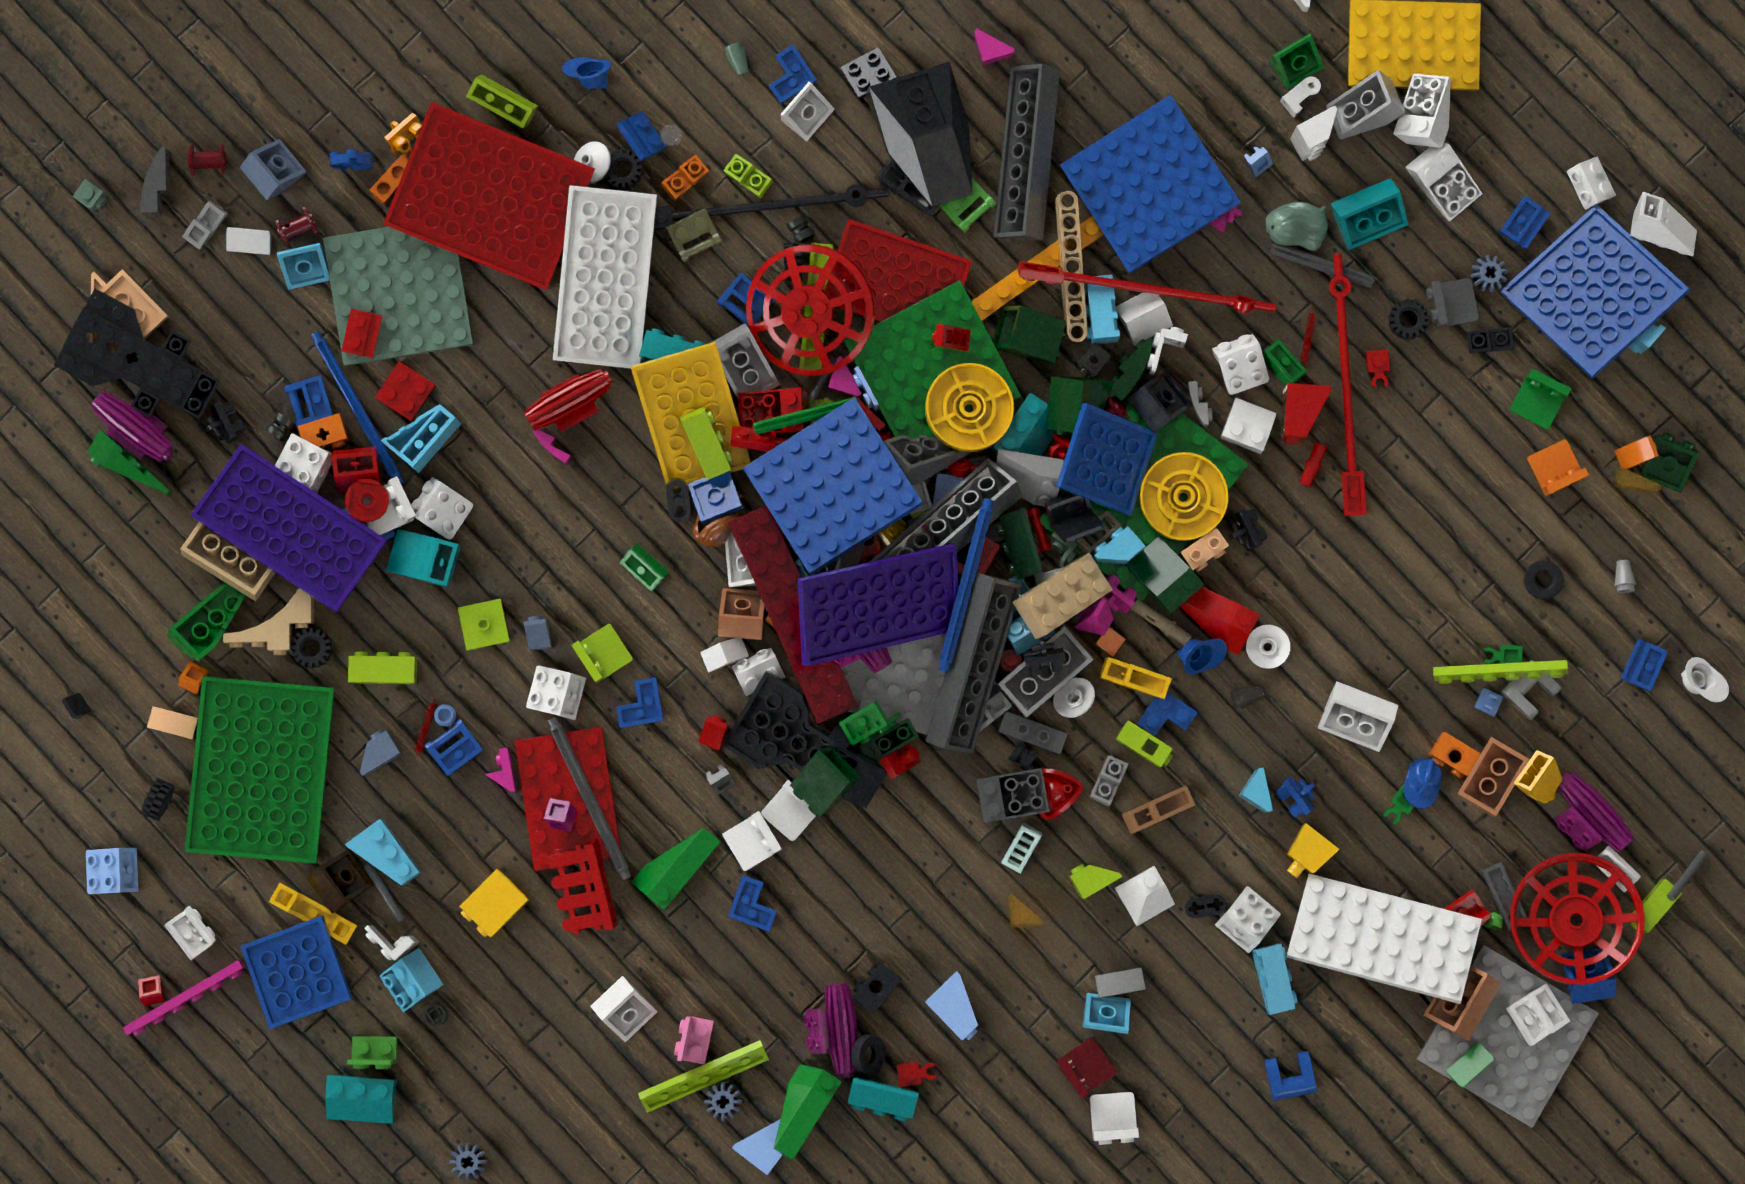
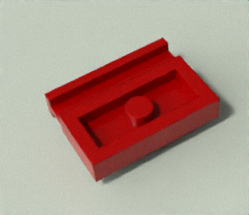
[341,309,383,359]

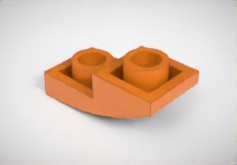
[661,154,709,201]
[1615,435,1659,471]

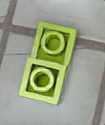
[723,154,773,199]

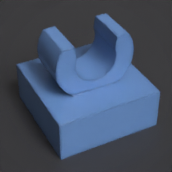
[1244,147,1273,177]
[1473,688,1503,717]

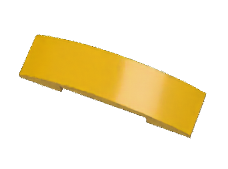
[269,883,357,945]

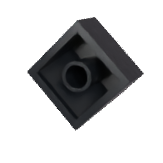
[1128,371,1192,434]

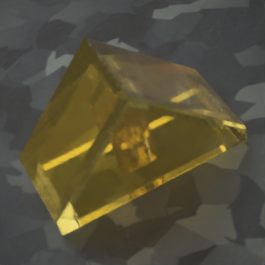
[1007,893,1044,928]

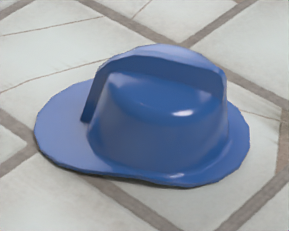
[562,57,611,89]
[1177,638,1227,675]
[1404,758,1442,809]

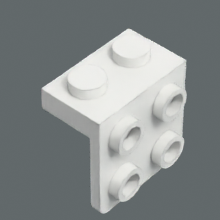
[1146,327,1188,376]
[1212,334,1269,395]
[411,477,473,540]
[761,780,816,841]
[1090,1092,1139,1145]

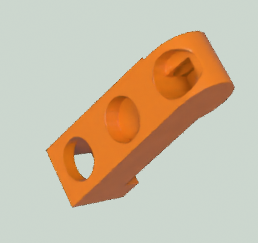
[369,147,413,208]

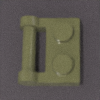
[666,208,723,263]

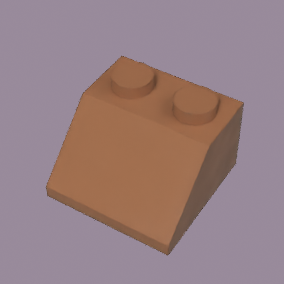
[718,588,765,640]

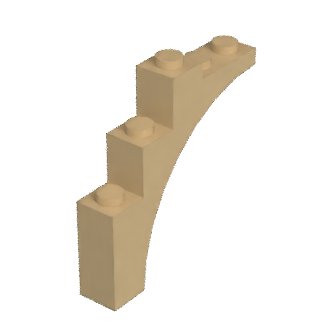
[223,588,319,656]

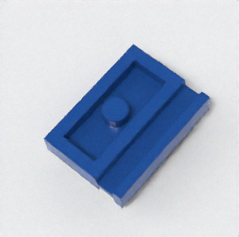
[617,111,667,161]
[1499,196,1551,250]
[1620,638,1668,692]

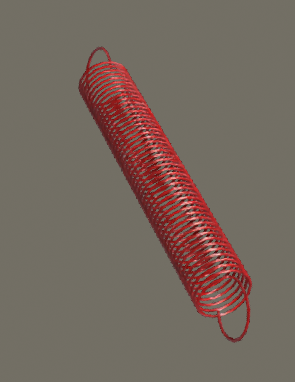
[1300,306,1317,369]
[414,697,437,759]

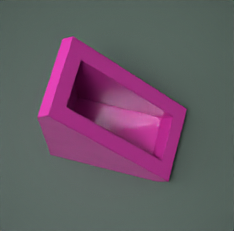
[974,28,1015,66]
[828,356,862,398]
[1074,598,1114,636]

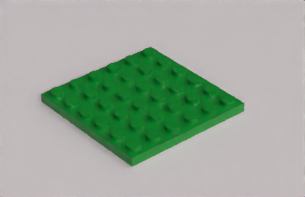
[844,281,1021,438]

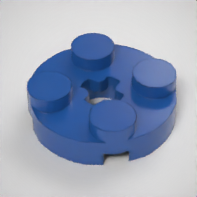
[330,149,374,170]

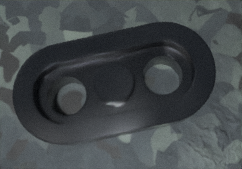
[666,478,691,522]

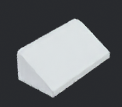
[226,227,272,255]

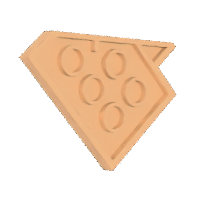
[90,269,169,357]

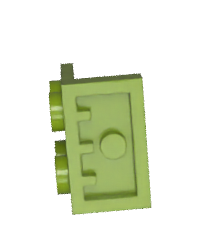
[571,624,633,683]

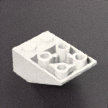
[1393,74,1451,148]
[1405,142,1482,221]
[1630,192,1697,257]

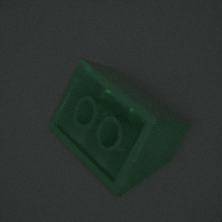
[996,508,1043,581]

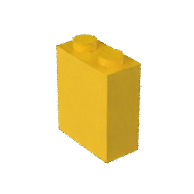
[459,869,530,938]

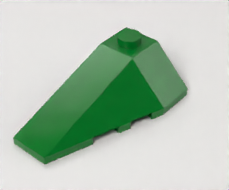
[87,430,173,496]
[167,582,246,661]
[631,828,721,910]

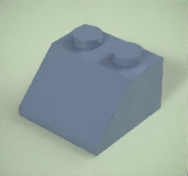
[240,139,307,200]

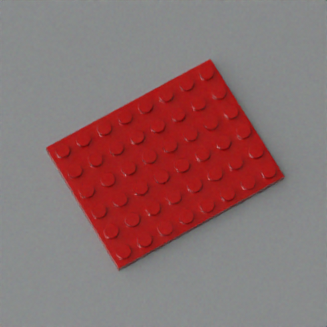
[383,102,595,290]

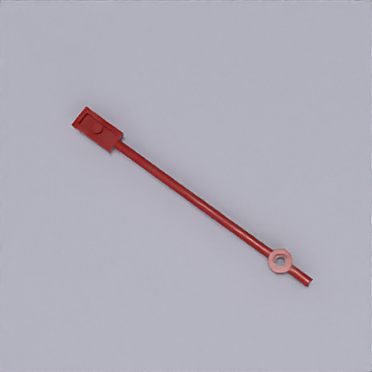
[1328,254,1367,516]
[1018,261,1276,314]
[730,426,980,477]

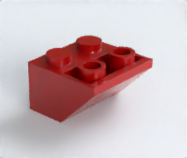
[331,446,382,494]

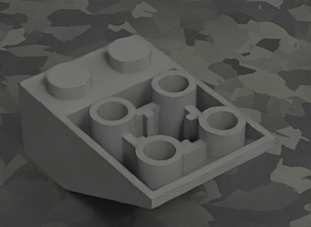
[976,768,1050,824]

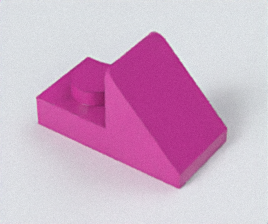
[485,748,517,792]

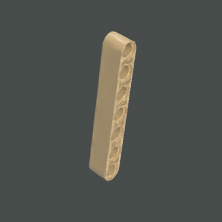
[1055,191,1087,342]

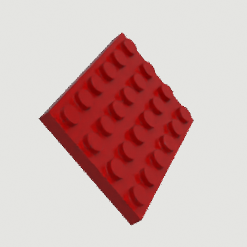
[824,219,972,322]
[514,727,621,871]

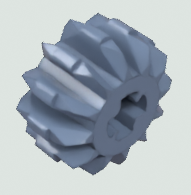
[1470,255,1508,293]
[704,1083,742,1121]
[449,1143,487,1181]

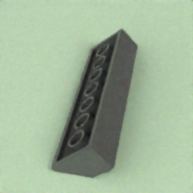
[994,63,1060,241]
[868,458,1022,563]
[925,572,1022,754]

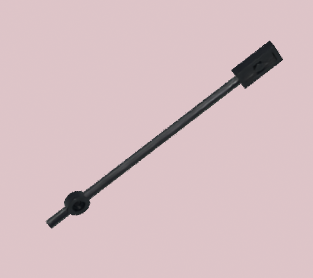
[654,184,889,230]

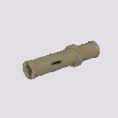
[1130,598,1193,646]

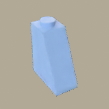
[925,971,978,1040]
[732,1119,782,1175]

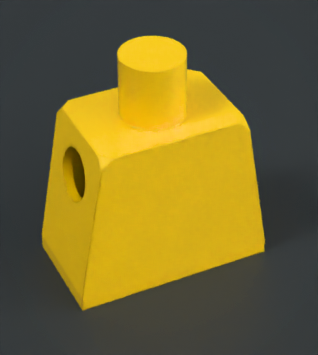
[1514,750,1562,804]
[1287,823,1339,878]

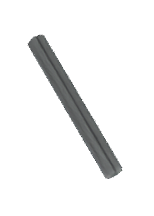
[1270,242,1375,288]

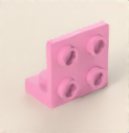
[674,1016,714,1064]

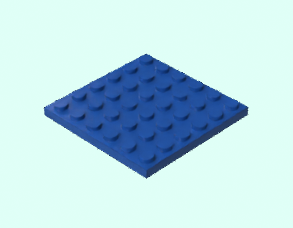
[1060,95,1241,274]
[1500,204,1689,379]
[743,397,923,575]

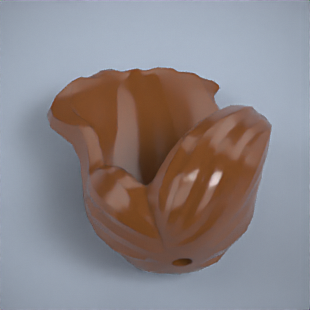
[693,494,743,548]

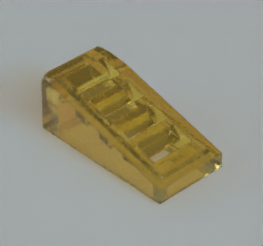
[1613,467,1662,493]

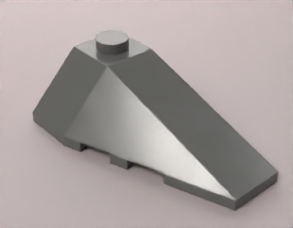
[883,435,971,485]

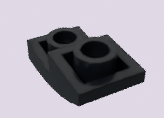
[1467,327,1515,353]

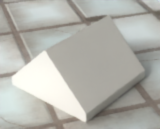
[780,82,835,141]
[1116,292,1173,346]

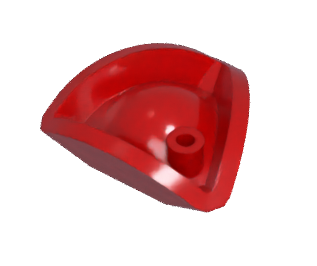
[1038,768,1083,820]

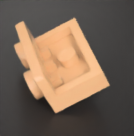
[1181,528,1229,572]

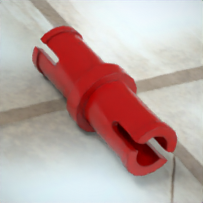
[1298,442,1328,488]

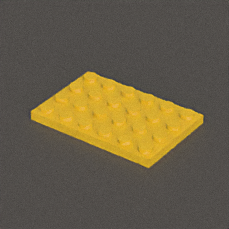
[1348,0,1481,91]
[631,342,751,489]

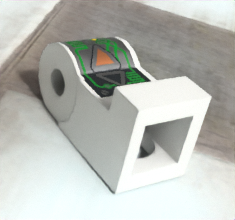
[1280,76,1321,118]

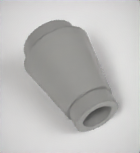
[1614,560,1637,593]

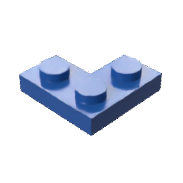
[769,44,817,105]
[616,677,664,728]
[1137,692,1198,737]
[728,875,777,932]

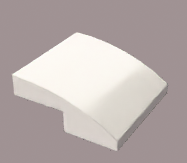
[1506,983,1570,1046]

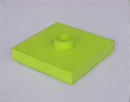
[458,598,510,651]

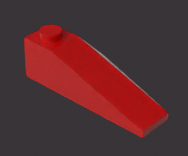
[1180,587,1260,655]

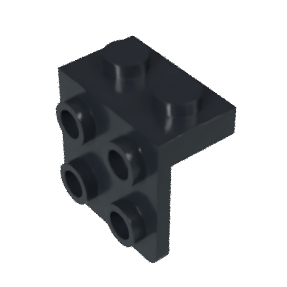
[1044,493,1104,542]

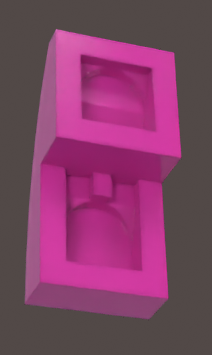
[533,429,572,465]

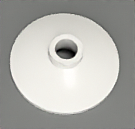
[574,141,611,184]
[1246,625,1290,669]
[1053,678,1095,718]

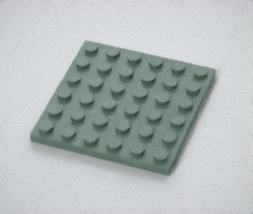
[323,227,474,367]

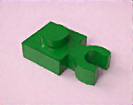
[1484,645,1523,664]
[1383,784,1414,825]

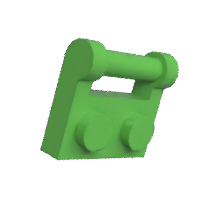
[939,178,997,234]

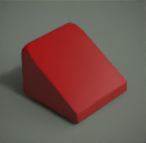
[138,975,165,1006]

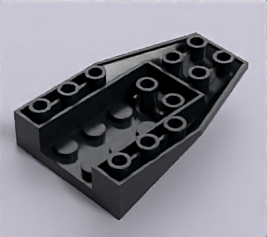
[865,61,972,208]

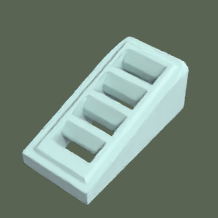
[1001,822,1042,874]

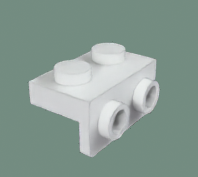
[1567,156,1616,210]
[732,648,785,696]
[164,906,216,960]

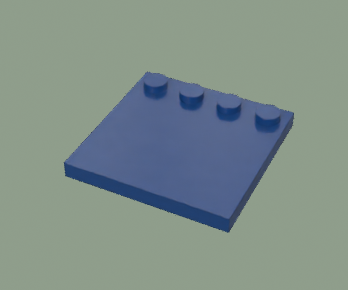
[1056,403,1158,516]
[240,916,353,1029]

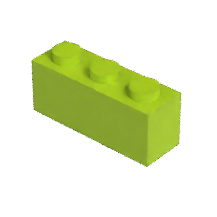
[466,74,538,128]
[680,406,733,480]
[348,652,417,684]

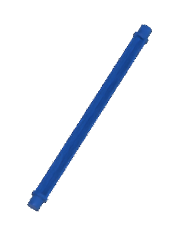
[311,331,404,484]
[938,498,994,672]

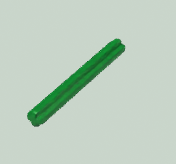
[753,397,859,434]

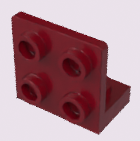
[1056,1037,1117,1099]

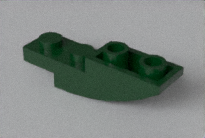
[1105,338,1153,406]
[855,718,919,762]

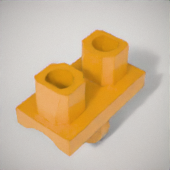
[384,113,422,155]

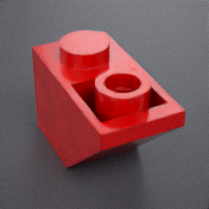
[698,714,729,751]

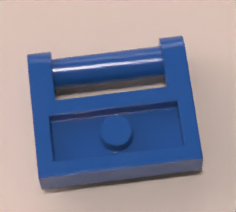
[716,272,775,328]
[284,375,333,429]
[425,719,483,776]

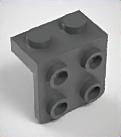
[1426,278,1479,328]

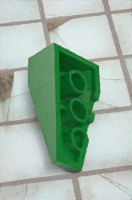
[773,1064,842,1160]

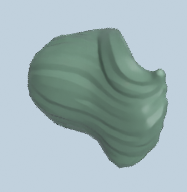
[1265,202,1328,251]

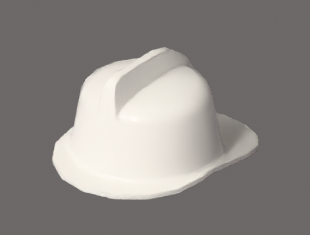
[1681,657,1729,703]

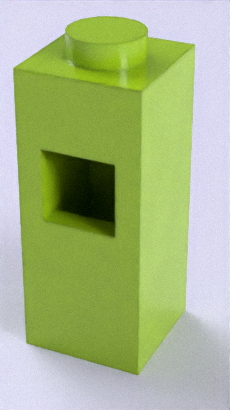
[1115,720,1173,768]
[1630,879,1682,933]

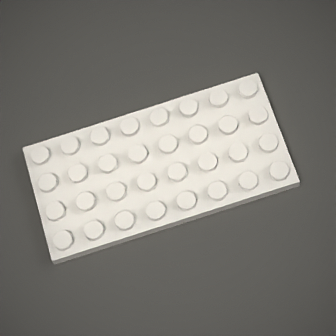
[553,185,657,368]
[1287,874,1482,1004]

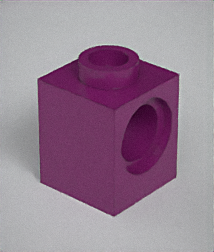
[544,798,577,832]

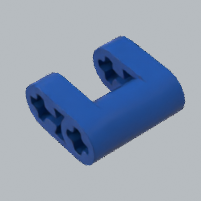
[1264,1051,1317,1101]

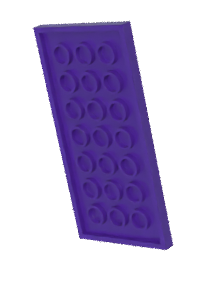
[190,444,387,613]
[797,544,958,667]

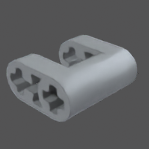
[1501,660,1561,720]

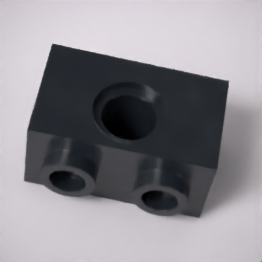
[853,962,902,1014]

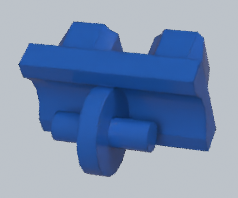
[1276,776,1315,818]

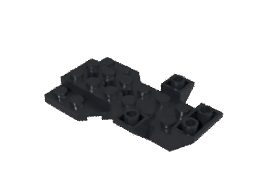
[54,288,220,419]
[722,670,887,808]

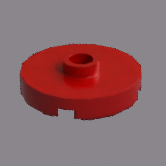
[345,479,389,523]

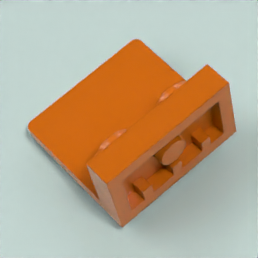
[1527,439,1589,497]

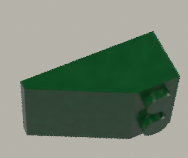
[1126,537,1204,614]

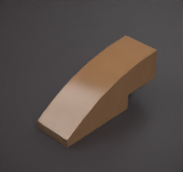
[1122,785,1195,834]

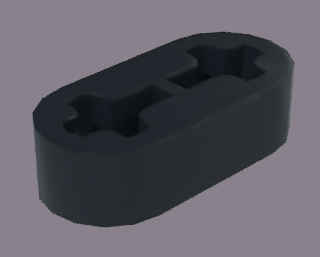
[1184,895,1226,918]

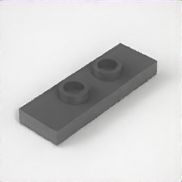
[998,711,1068,755]
[1481,861,1527,931]

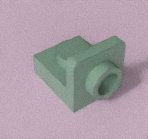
[72,179,107,212]
[1050,532,1078,568]

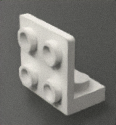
[275,434,332,493]
[363,476,416,535]
[526,666,586,720]
[723,811,782,871]
[1215,886,1281,953]
[365,925,419,961]

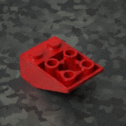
[738,387,810,436]

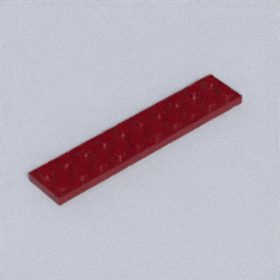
[728,506,858,724]

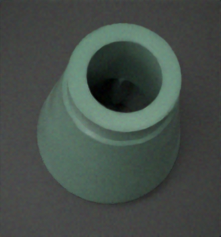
[724,41,749,75]

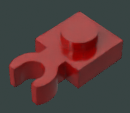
[1365,349,1390,389]
[896,1062,936,1087]

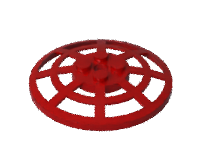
[746,244,875,376]
[1510,853,1645,985]

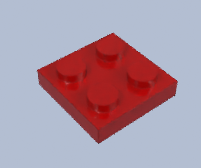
[375,361,436,422]

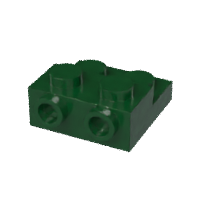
[1640,432,1699,493]

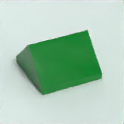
[1270,33,1324,90]

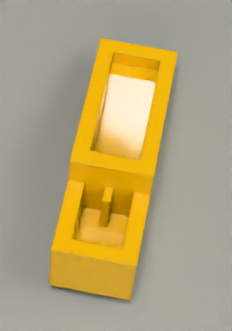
[1099,657,1172,699]

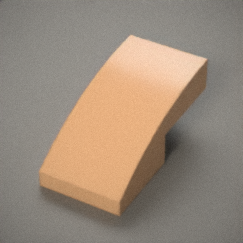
[147,706,198,739]

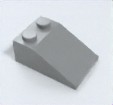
[1326,70,1405,140]
[711,324,780,398]
[996,449,1064,507]

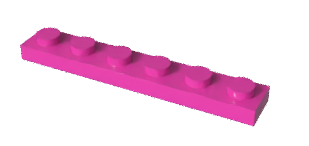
[123,960,246,1036]

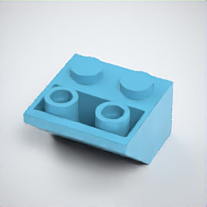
[1093,526,1145,564]
[379,948,443,1012]

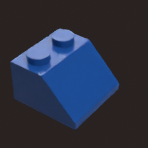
[1561,948,1616,1004]

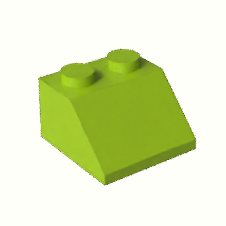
[1068,864,1122,899]

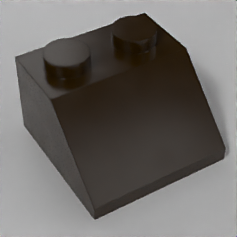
[306,849,374,914]

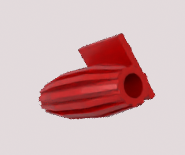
[524,369,613,433]

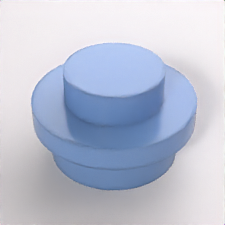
[434,704,456,727]

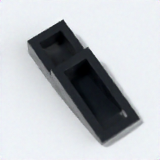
[875,160,939,217]

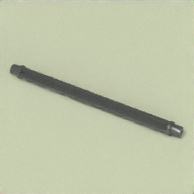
[547,717,631,880]

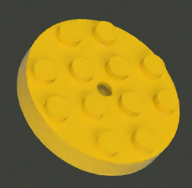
[925,363,1014,452]
[1139,452,1228,541]

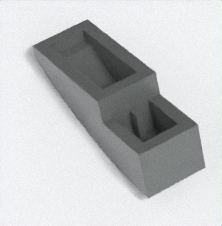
[140,147,170,216]

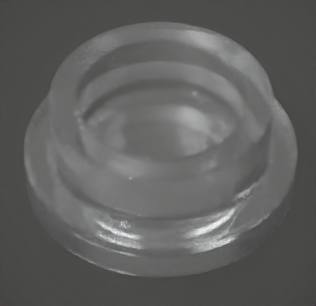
[660,125,682,146]

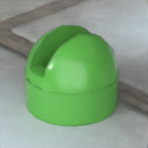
[1484,912,1503,930]

